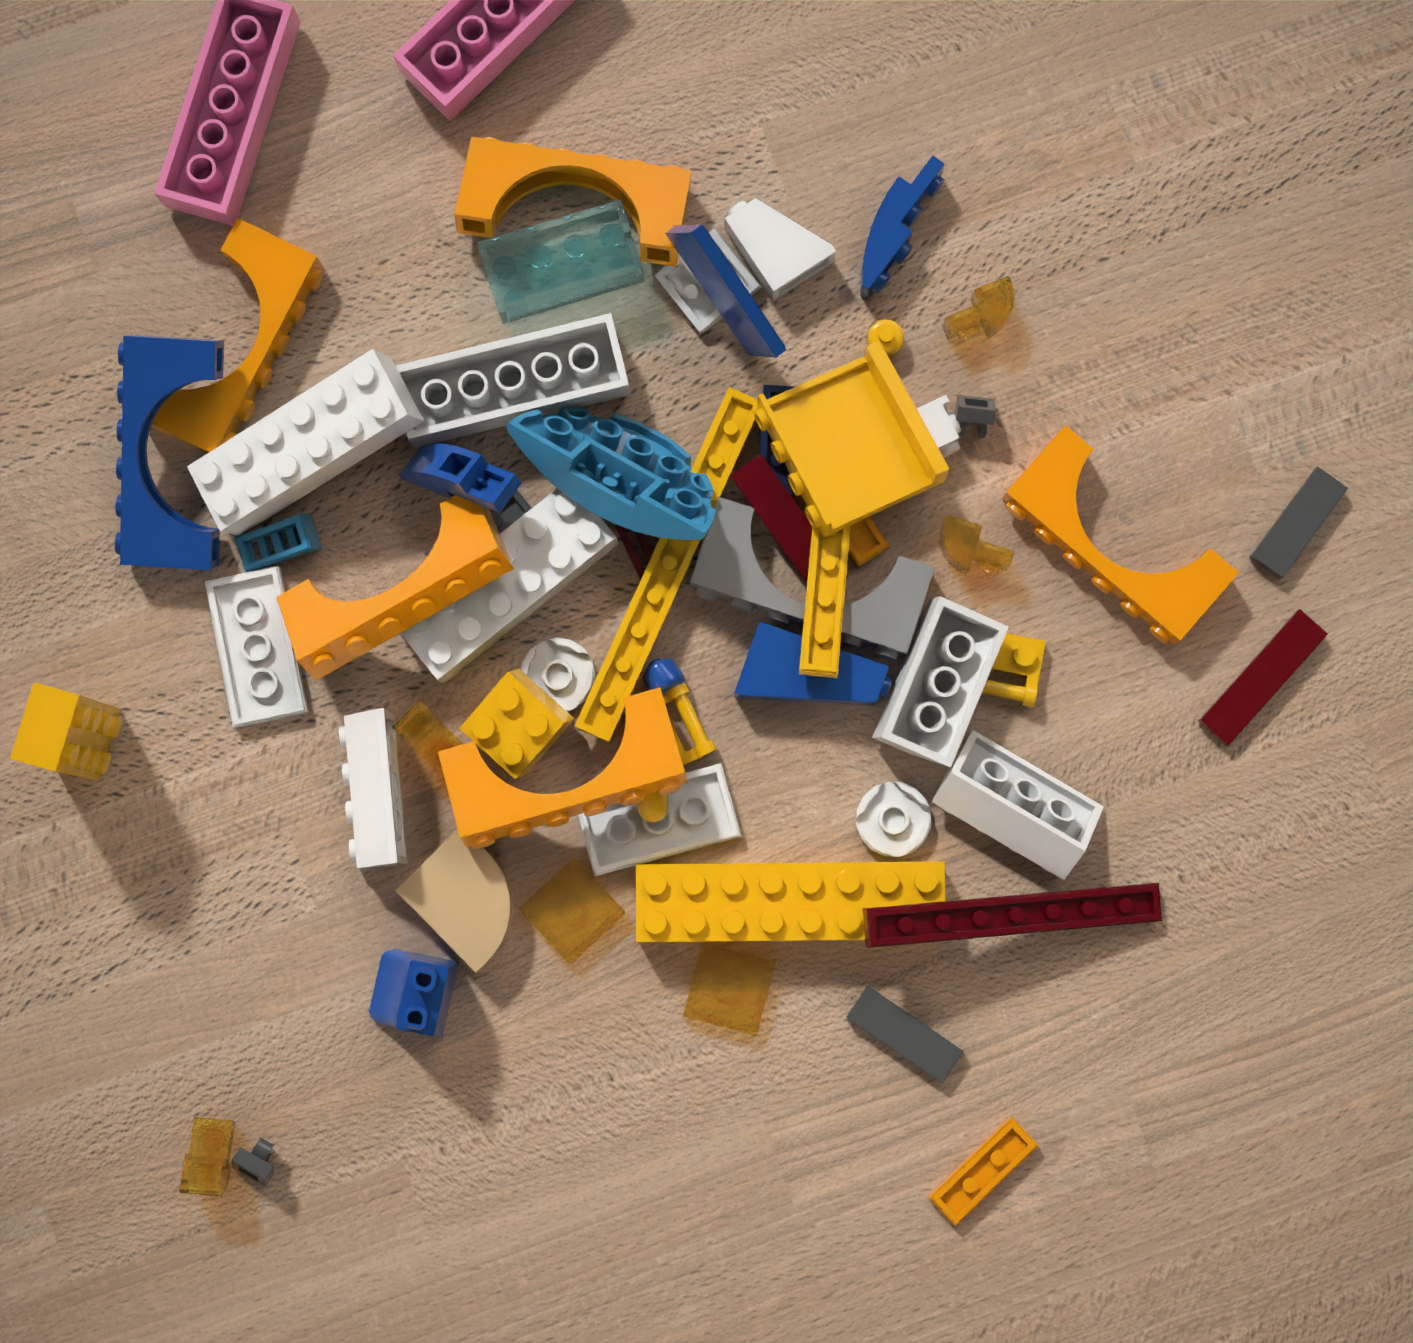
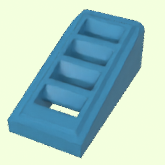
[235,513,322,573]

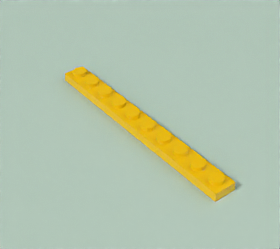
[574,387,757,743]

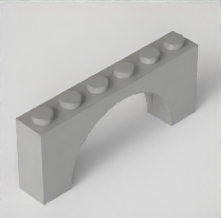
[690,497,935,660]

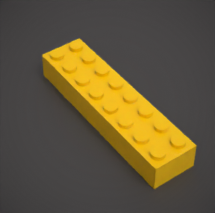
[636,861,945,942]

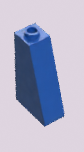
[734,621,892,706]

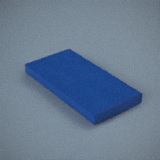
[665,224,786,358]

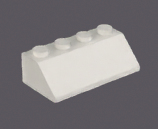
[872,596,1009,768]
[339,708,408,869]
[932,730,1104,880]

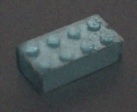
[477,199,644,324]

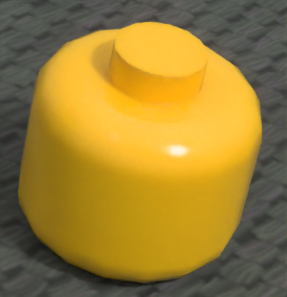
[866,319,904,359]

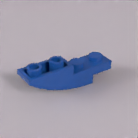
[860,156,945,299]
[399,443,522,513]

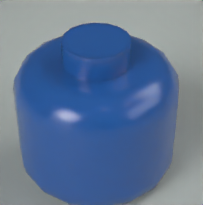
[643,658,685,697]

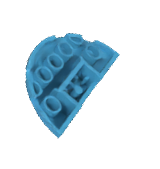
[506,406,716,540]

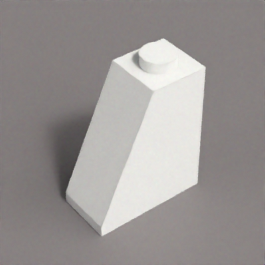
[724,198,836,301]

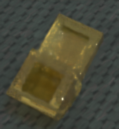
[942,276,1015,340]
[939,514,1015,574]
[392,700,464,779]
[179,1117,235,1197]

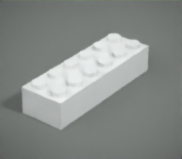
[396,313,631,448]
[187,349,424,536]
[400,488,618,684]

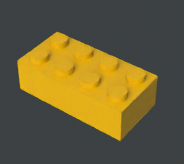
[10,682,122,781]

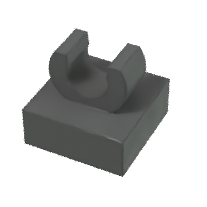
[955,395,996,438]
[231,1137,274,1187]

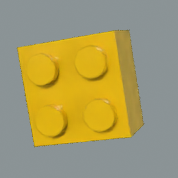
[459,668,575,780]

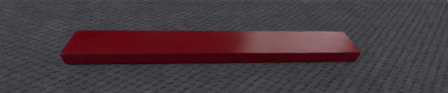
[863,883,1162,948]

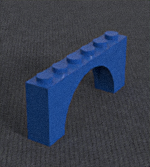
[115,335,224,570]

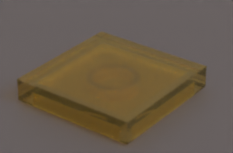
[519,857,626,965]
[683,942,776,1036]

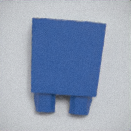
[369,949,459,1037]

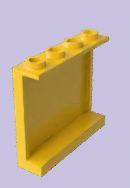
[754,341,949,537]

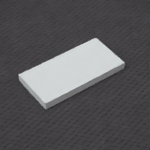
[205,566,309,729]
[578,763,741,877]

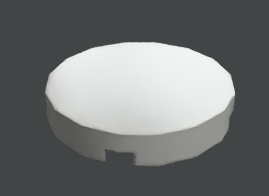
[521,637,596,712]
[856,782,931,857]

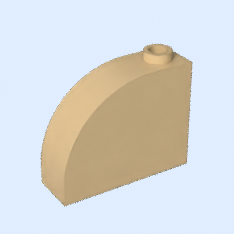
[396,829,514,973]

